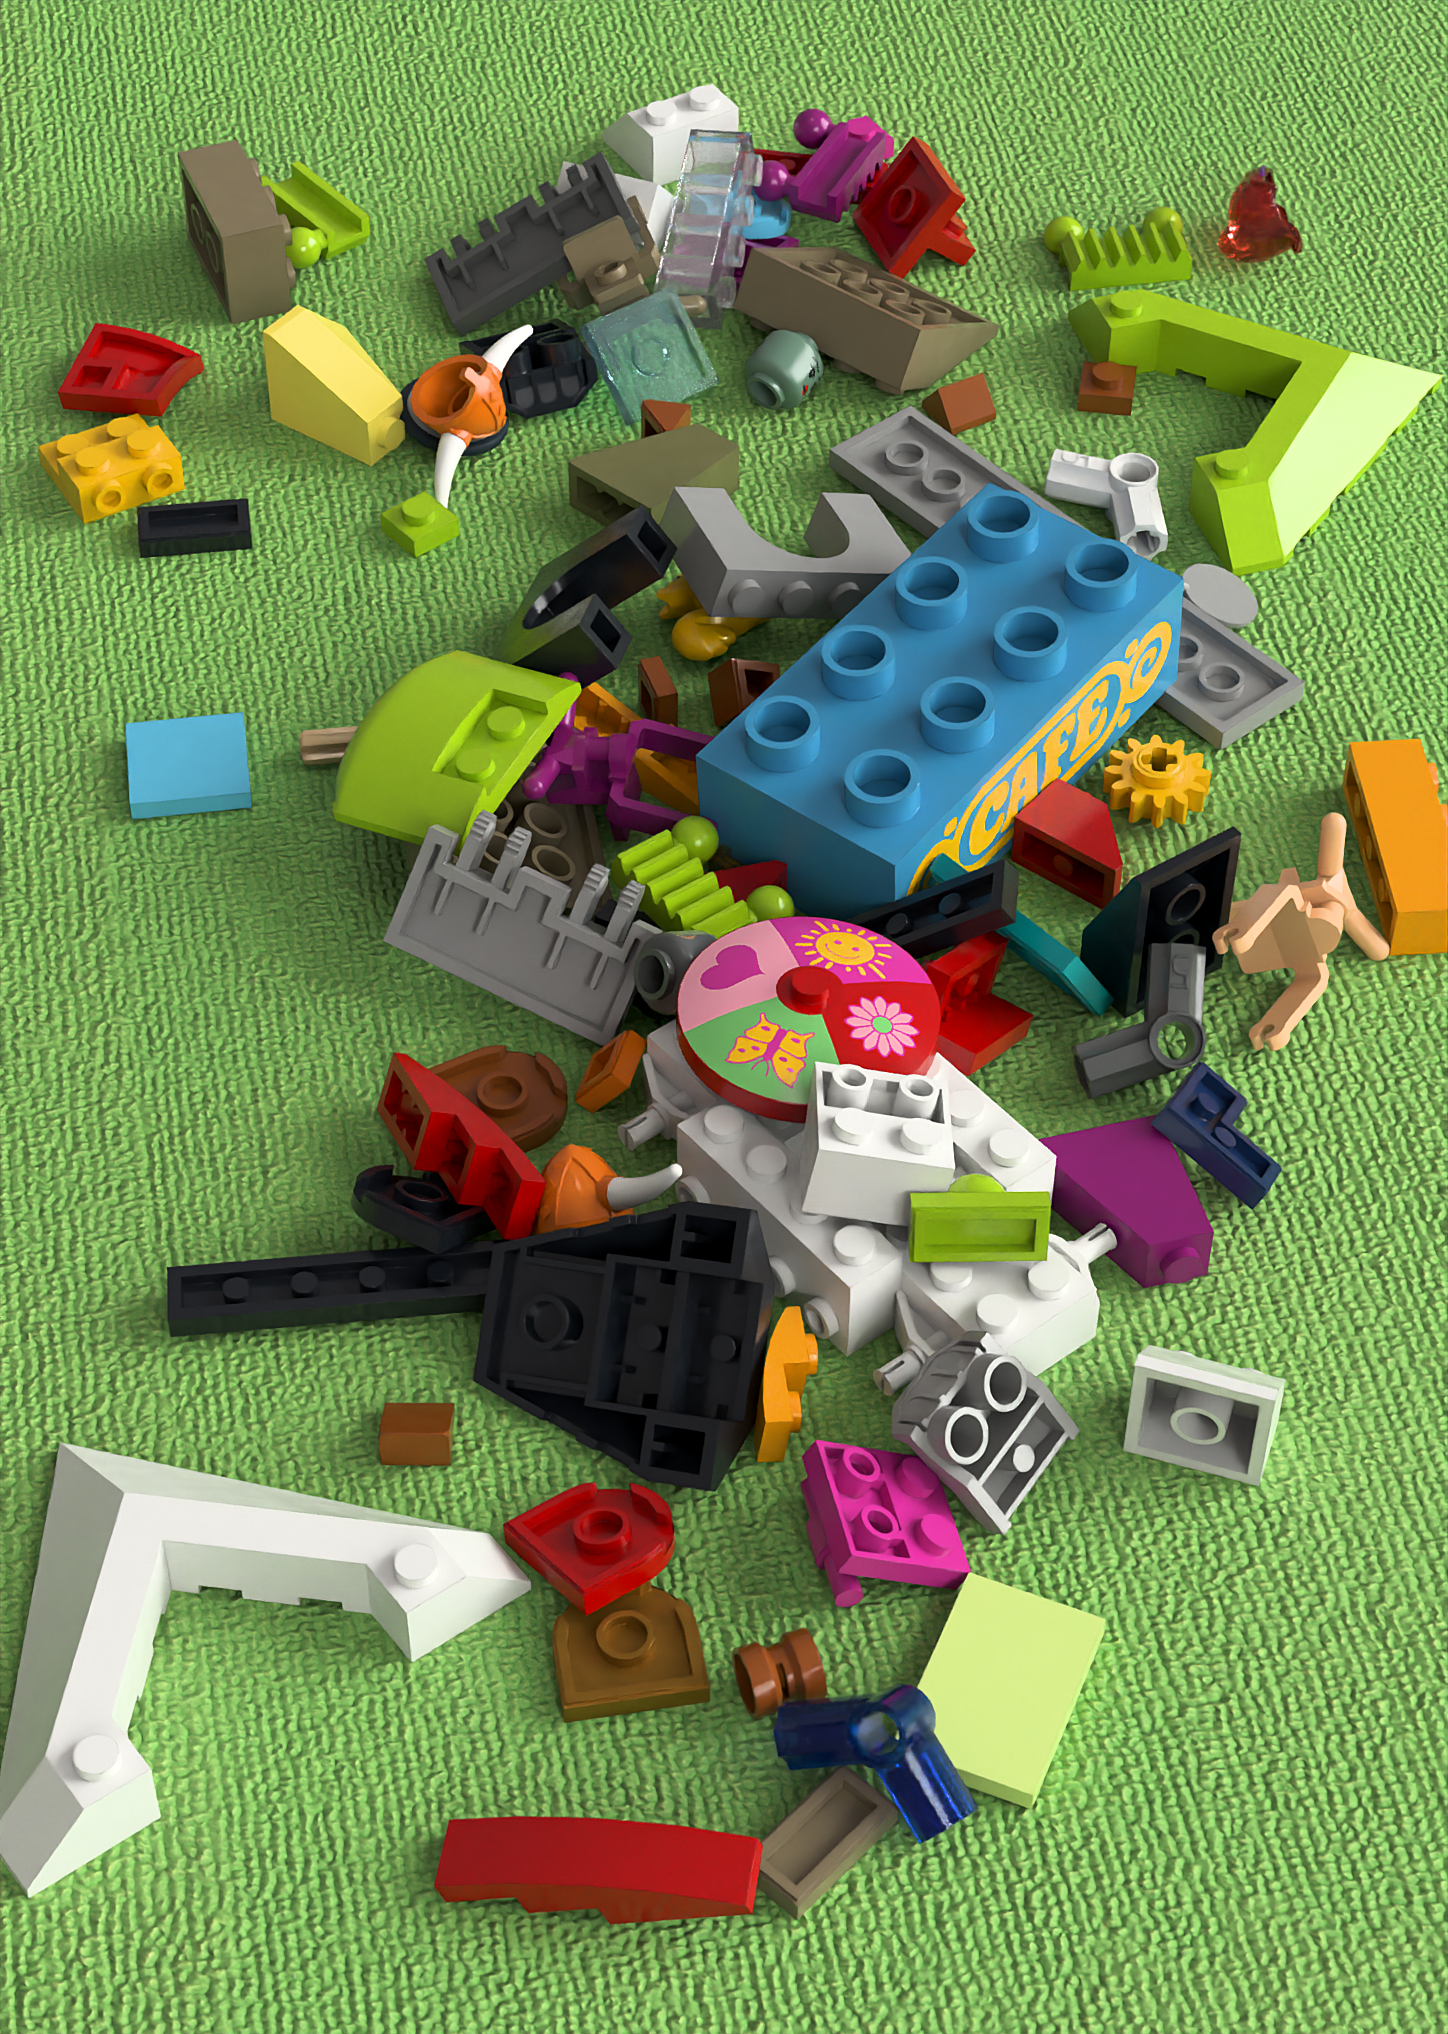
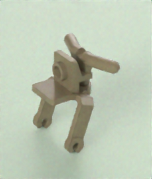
[557,195,706,360]

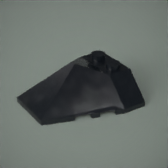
[473,1201,775,1492]

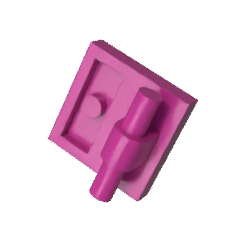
[800,1440,972,1607]

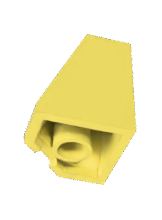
[262,305,405,466]

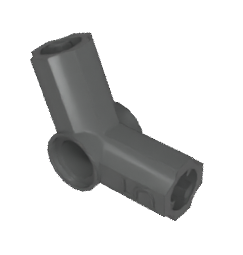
[1071,943,1206,1099]

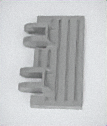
[383,810,663,1046]

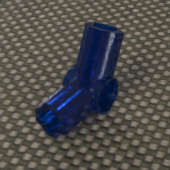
[773,1684,979,1844]

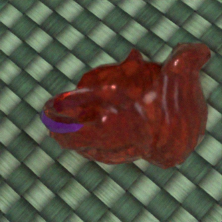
[1218,165,1303,264]

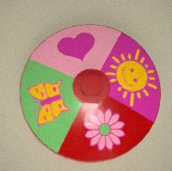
[676,916,941,1124]

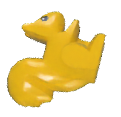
[656,574,771,661]

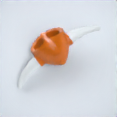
[410,325,533,508]
[531,1144,682,1235]

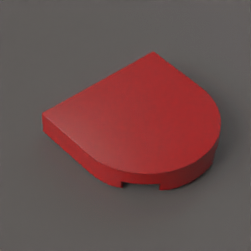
[503,1482,676,1616]

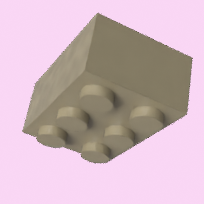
[178,140,297,324]

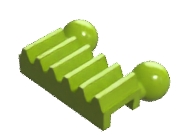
[261,160,370,269]
[1043,207,1193,291]
[611,816,795,939]

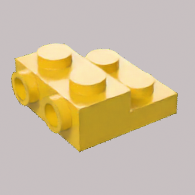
[38,413,185,524]

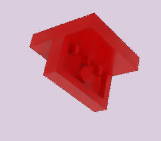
[851,136,976,279]
[920,931,1034,1076]

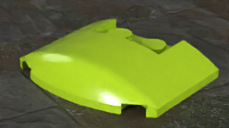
[333,650,582,857]

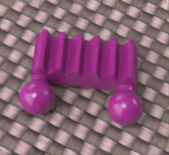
[750,108,886,223]

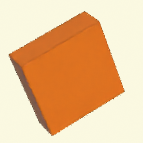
[575,1029,647,1114]

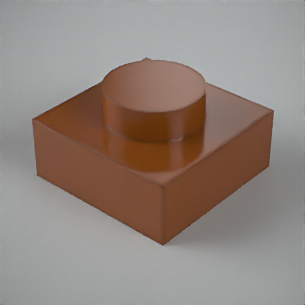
[1077,361,1137,416]

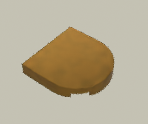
[552,1580,710,1723]

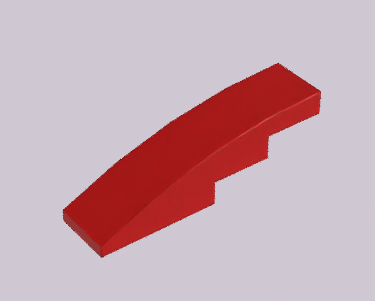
[376,1052,547,1240]
[434,1816,763,1924]

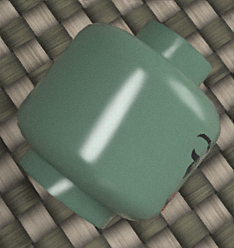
[744,330,824,410]

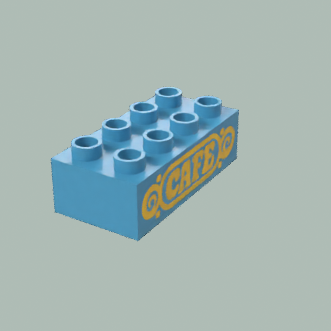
[696,482,1184,921]

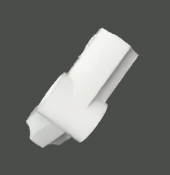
[1045,449,1168,561]

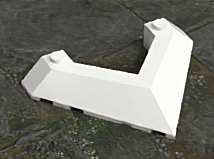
[0,1442,531,1898]

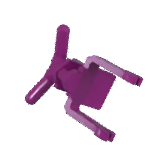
[522,672,718,841]

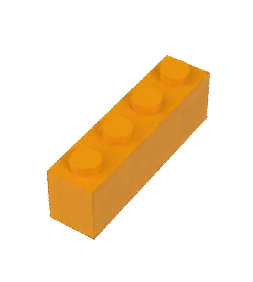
[1342,739,1448,956]

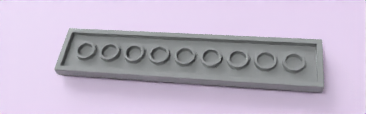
[829,405,1305,750]

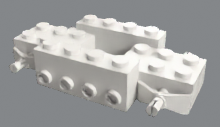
[617,1019,1117,1396]

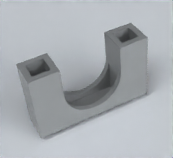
[659,486,912,619]

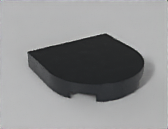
[351,1165,497,1254]

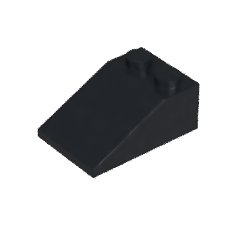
[1080,826,1242,1019]

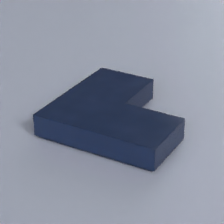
[1151,1061,1282,1209]

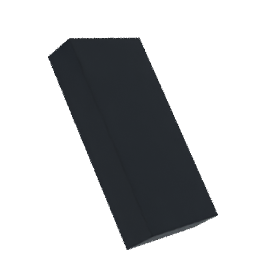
[137,498,253,558]

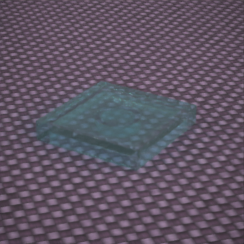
[579,285,720,426]

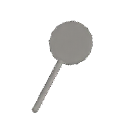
[1182,563,1258,628]

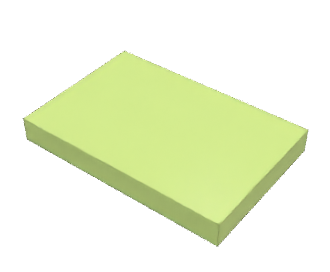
[891,1572,1106,1809]

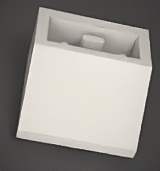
[800,1061,955,1227]

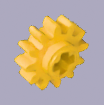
[1102,735,1211,828]

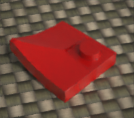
[58,323,204,417]

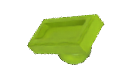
[907,1173,1051,1263]

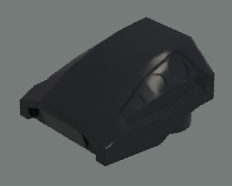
[458,318,598,419]

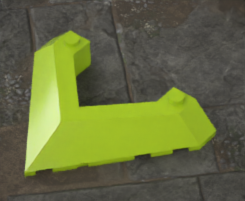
[1068,289,1443,576]

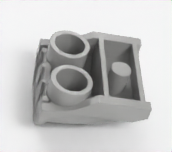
[891,1330,1080,1535]

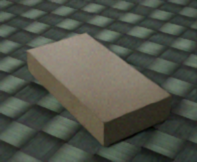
[757,1763,899,1920]

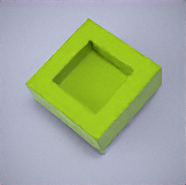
[380,491,459,558]

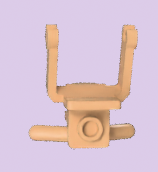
[1212,812,1390,1051]

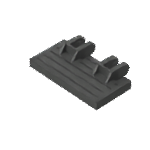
[424,152,641,337]

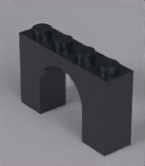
[490,505,678,689]

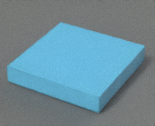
[125,712,252,819]

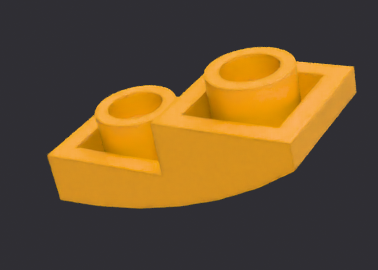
[754,1306,818,1463]

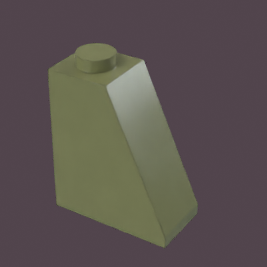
[568,423,739,527]

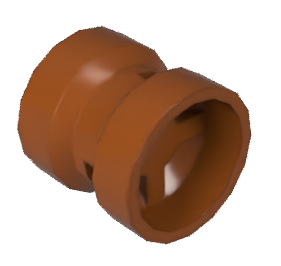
[732,1627,827,1720]

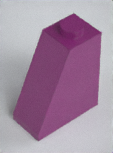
[1037,1115,1214,1288]

